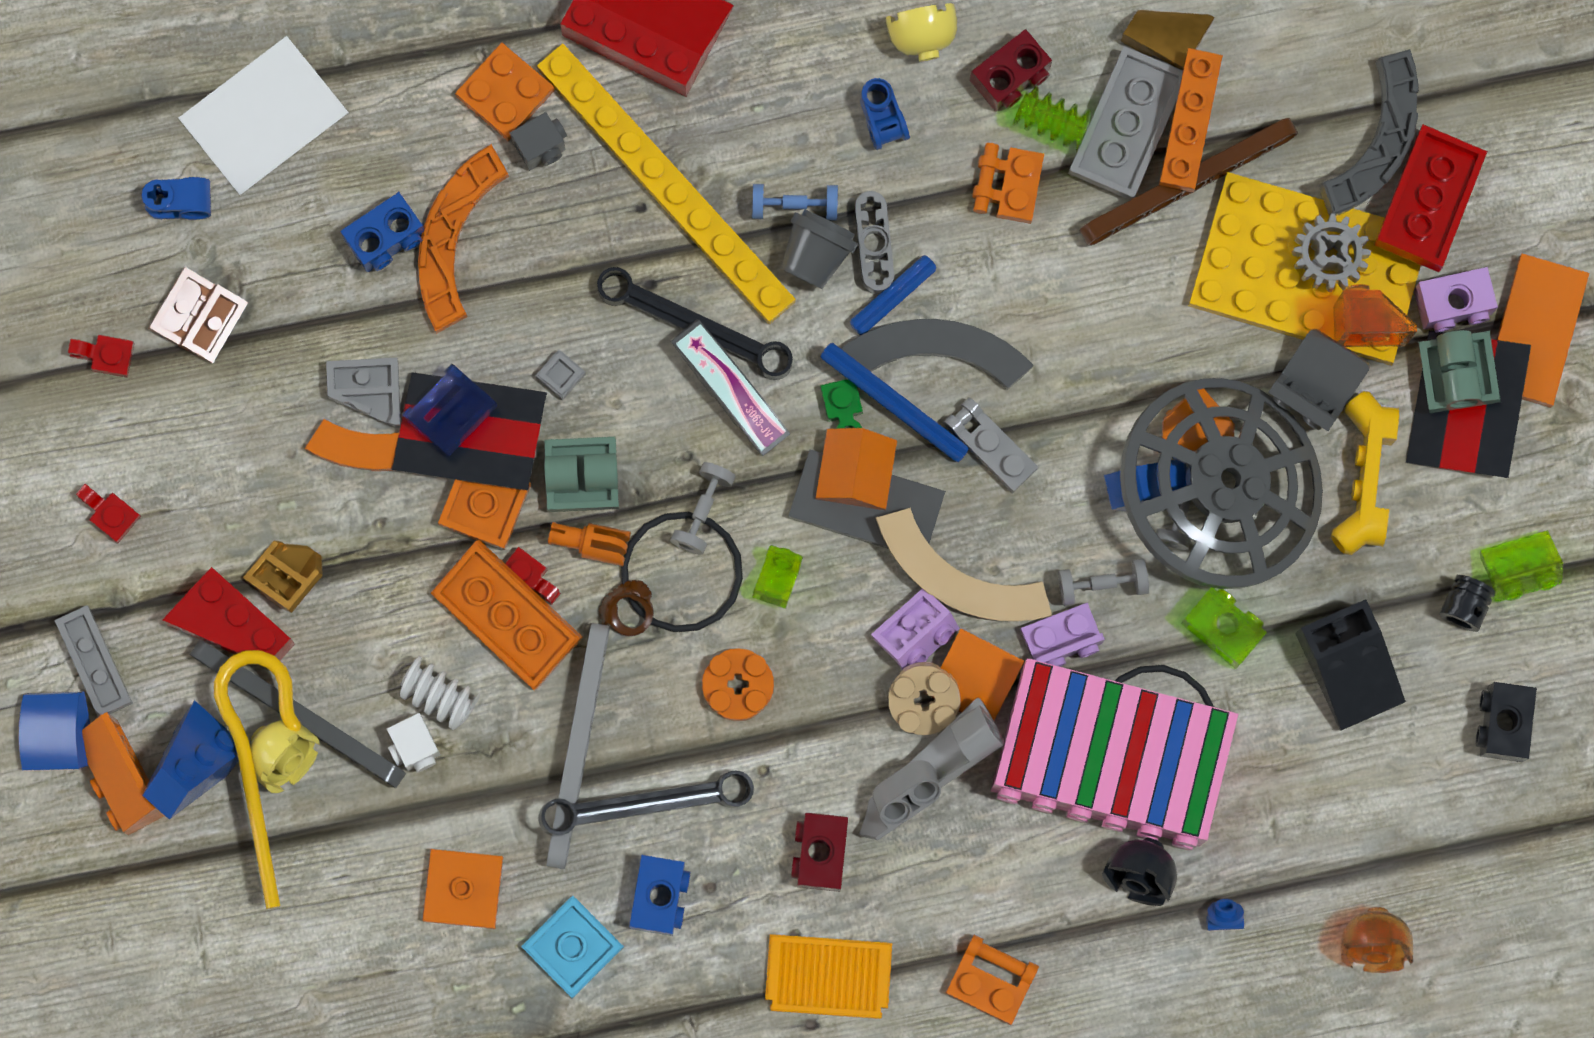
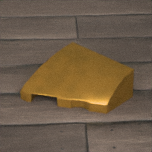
[1121,10,1215,70]

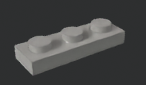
[54,605,133,717]

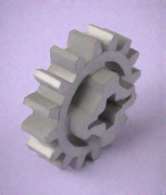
[1292,213,1371,292]

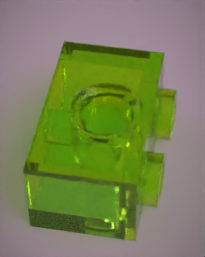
[1181,587,1267,669]

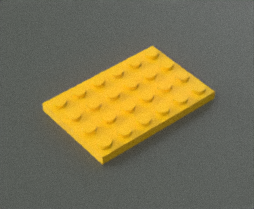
[1188,172,1421,366]

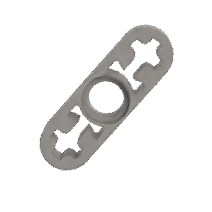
[855,191,894,294]

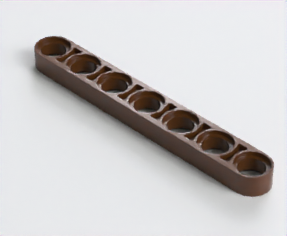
[1079,117,1298,246]

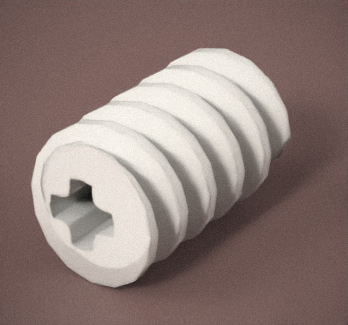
[400,656,480,730]

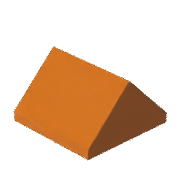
[816,428,897,511]

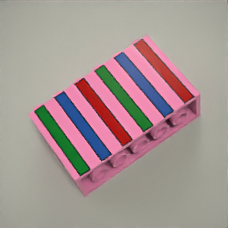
[990,658,1238,850]

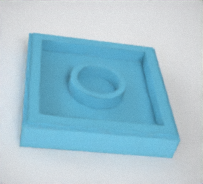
[521,896,624,999]

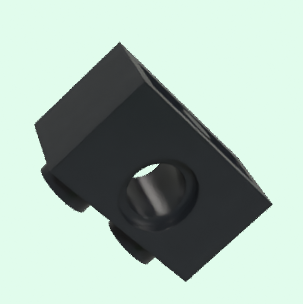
[1476,682,1537,762]

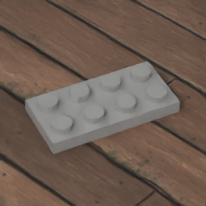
[1068,46,1183,200]

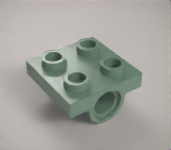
[1419,330,1501,413]
[544,436,619,512]

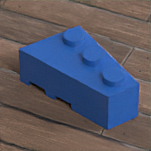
[142,700,238,820]

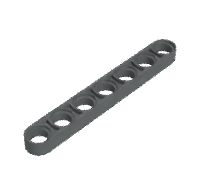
[190,640,406,788]

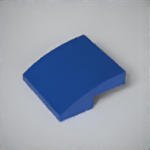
[19,691,90,770]

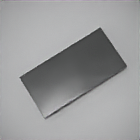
[788,449,946,549]

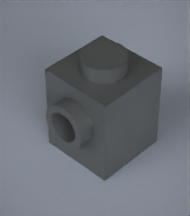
[510,112,567,171]

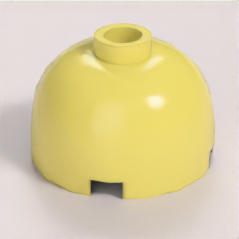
[886,3,957,62]
[250,720,320,793]

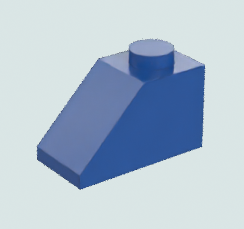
[1104,460,1187,512]

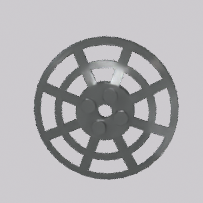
[1120,378,1323,589]

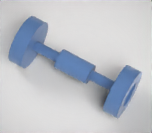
[752,184,838,221]

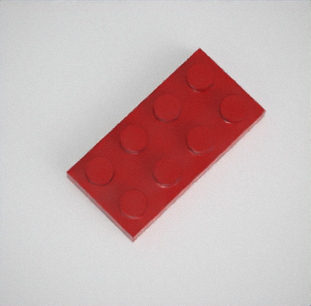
[1374,124,1488,273]

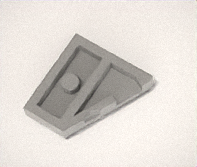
[326,357,401,427]

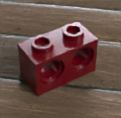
[969,29,1052,112]

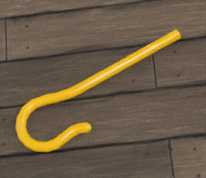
[214,650,301,909]

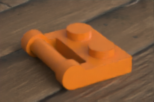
[945,934,1039,1025]

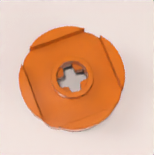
[702,648,774,721]

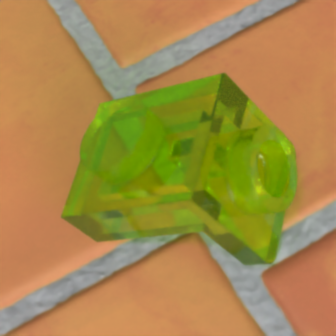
[752,545,803,609]

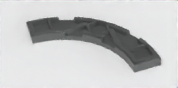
[1318,49,1419,216]
[841,319,1034,390]

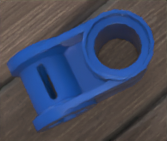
[860,78,910,150]
[141,177,211,220]

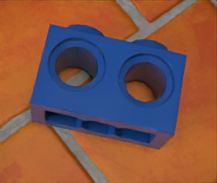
[340,192,425,273]

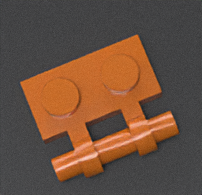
[972,143,1044,224]

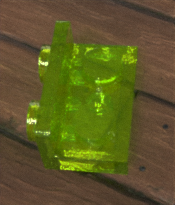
[1480,530,1564,602]

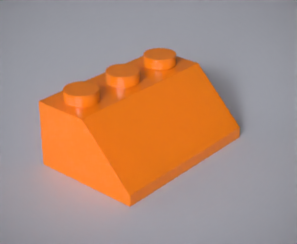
[82,712,165,836]

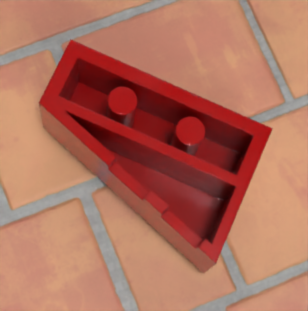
[162,567,295,670]

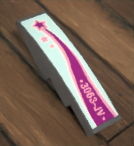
[670,319,790,456]

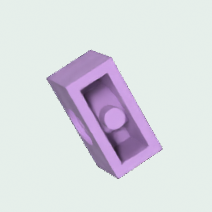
[1414,267,1498,332]

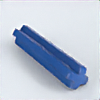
[850,255,936,335]

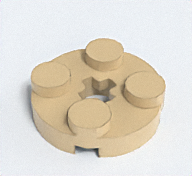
[888,662,960,735]

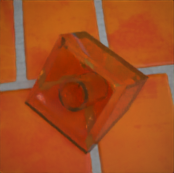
[1333,284,1417,347]

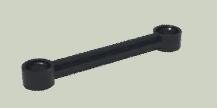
[597,267,793,380]
[538,770,754,836]

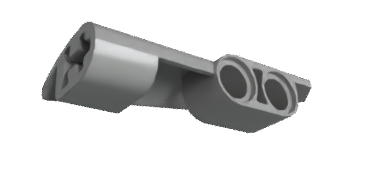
[859,698,1004,840]

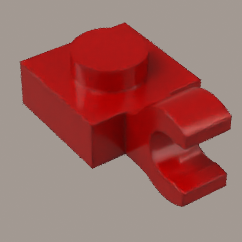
[68,335,135,378]
[76,484,141,543]
[505,547,561,605]

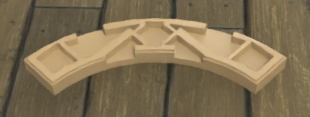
[875,508,1052,621]

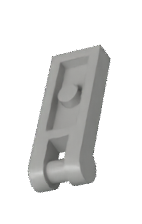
[943,397,1038,494]

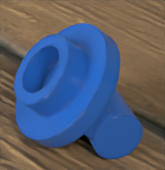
[1206,899,1244,931]

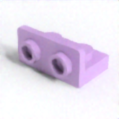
[871,589,959,670]
[1020,603,1105,667]

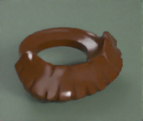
[599,580,654,636]

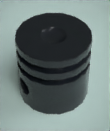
[1439,574,1496,632]

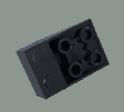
[1295,599,1406,731]

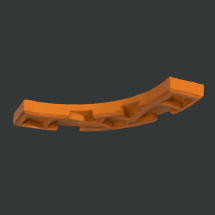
[418,144,509,334]
[305,419,399,471]

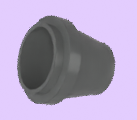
[780,209,858,289]

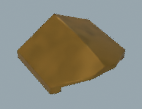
[243,541,323,613]

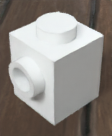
[387,713,441,773]

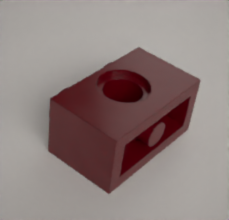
[791,813,848,892]

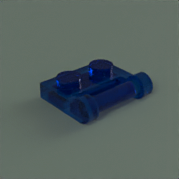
[402,364,497,457]

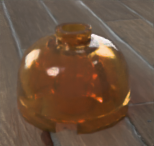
[1341,907,1413,973]

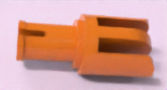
[548,522,631,566]

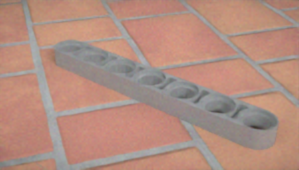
[547,623,610,869]

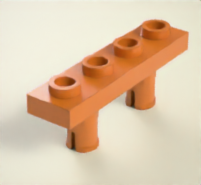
[1159,48,1223,193]

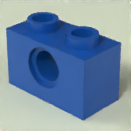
[629,855,691,936]

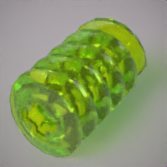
[1012,86,1091,152]

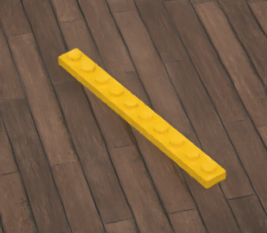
[536,43,796,325]

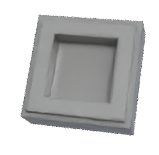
[536,350,586,400]

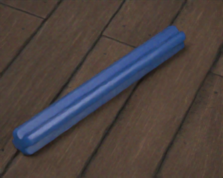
[820,343,969,462]

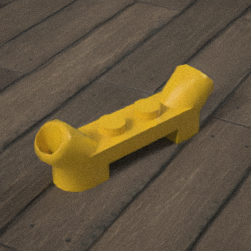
[1331,391,1399,555]

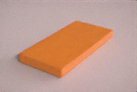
[1496,253,1590,408]
[431,540,583,690]

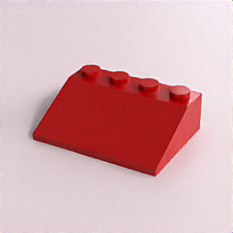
[560,0,734,97]

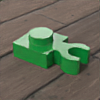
[820,379,863,429]

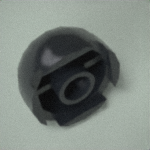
[1102,838,1177,906]

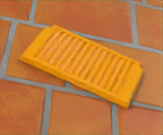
[765,934,892,1019]

